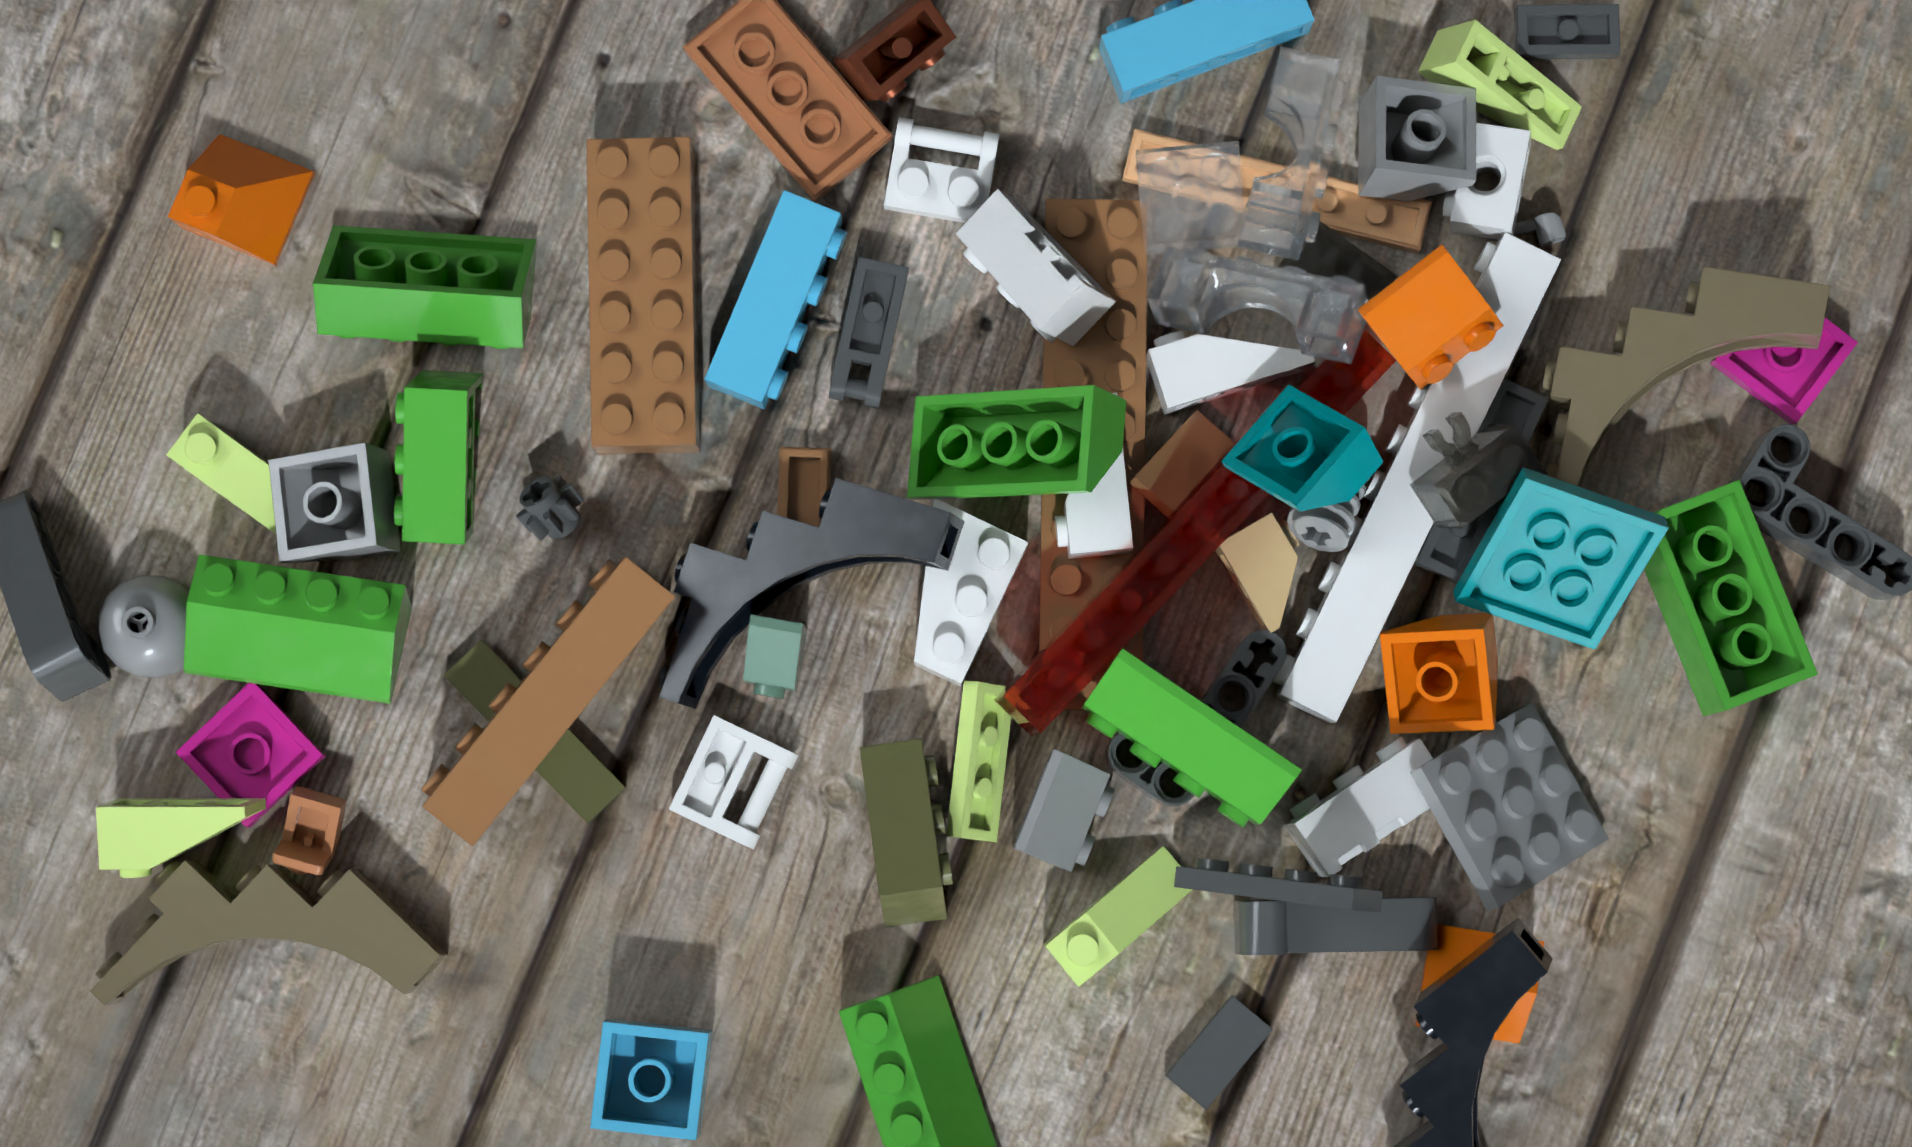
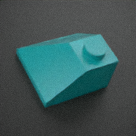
[1221,384,1383,512]

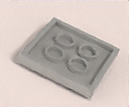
[1410,702,1609,911]

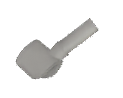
[1514,212,1566,247]

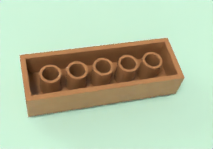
[586,137,700,455]
[421,557,675,847]

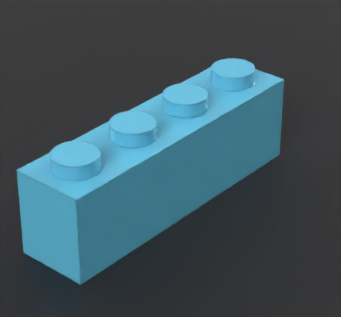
[1099,0,1315,104]
[704,190,847,410]

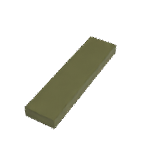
[444,639,626,824]

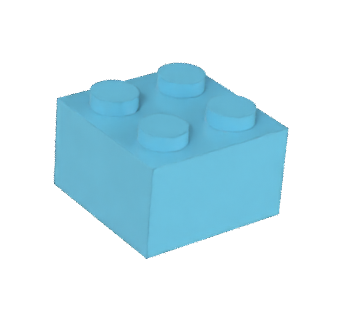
[590,1019,713,1140]

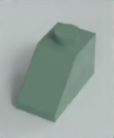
[743,615,807,699]

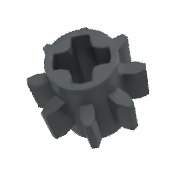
[516,475,584,541]

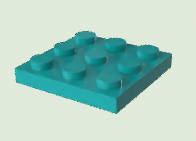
[1453,467,1669,650]

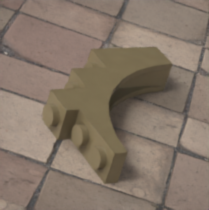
[1542,267,1830,487]
[90,860,448,1005]

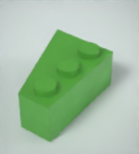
[394,370,484,545]

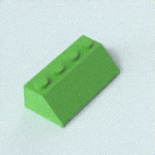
[313,225,537,349]
[907,385,1126,500]
[1644,480,1818,716]
[183,554,412,704]
[1081,648,1302,828]
[839,975,997,1147]

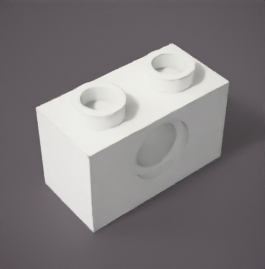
[1443,123,1531,240]

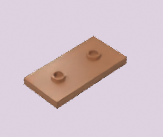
[683,0,892,203]

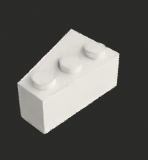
[956,189,1116,346]
[914,499,1028,687]
[1284,736,1433,877]

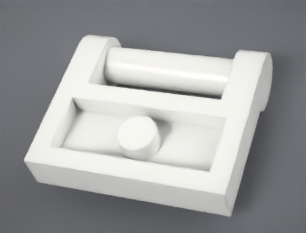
[884,117,1000,223]
[669,715,799,850]

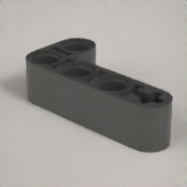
[1729,424,1912,600]
[0,490,112,702]
[1106,630,1286,807]
[1234,897,1439,955]

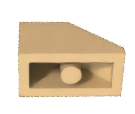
[1214,513,1299,633]

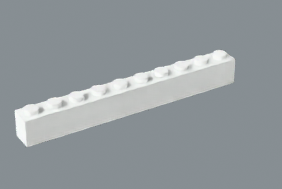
[1273,232,1561,724]

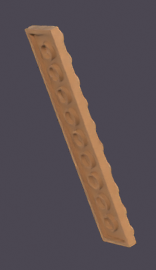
[1038,198,1148,711]

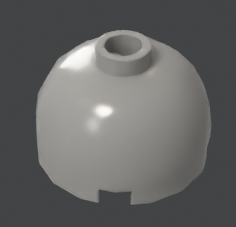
[97,575,189,678]

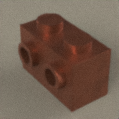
[833,0,956,102]

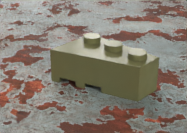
[859,738,953,927]

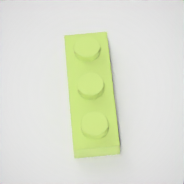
[946,681,1014,842]

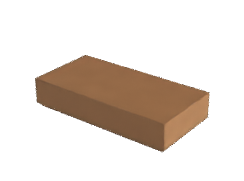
[1130,410,1235,517]
[777,447,831,527]

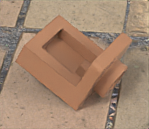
[272,786,347,875]

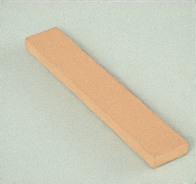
[1122,129,1432,254]

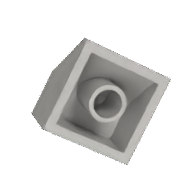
[1358,75,1476,202]
[268,442,401,563]
[1012,749,1115,872]

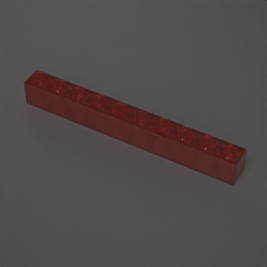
[994,324,1397,736]

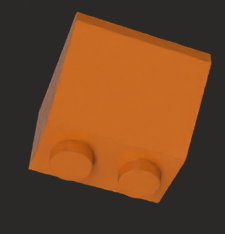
[1358,244,1504,390]

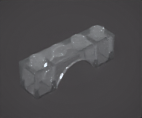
[1237,47,1346,260]
[1147,246,1368,364]

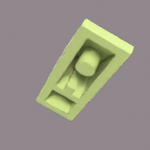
[1418,19,1582,150]
[166,413,276,534]
[96,798,266,878]
[1043,846,1193,987]

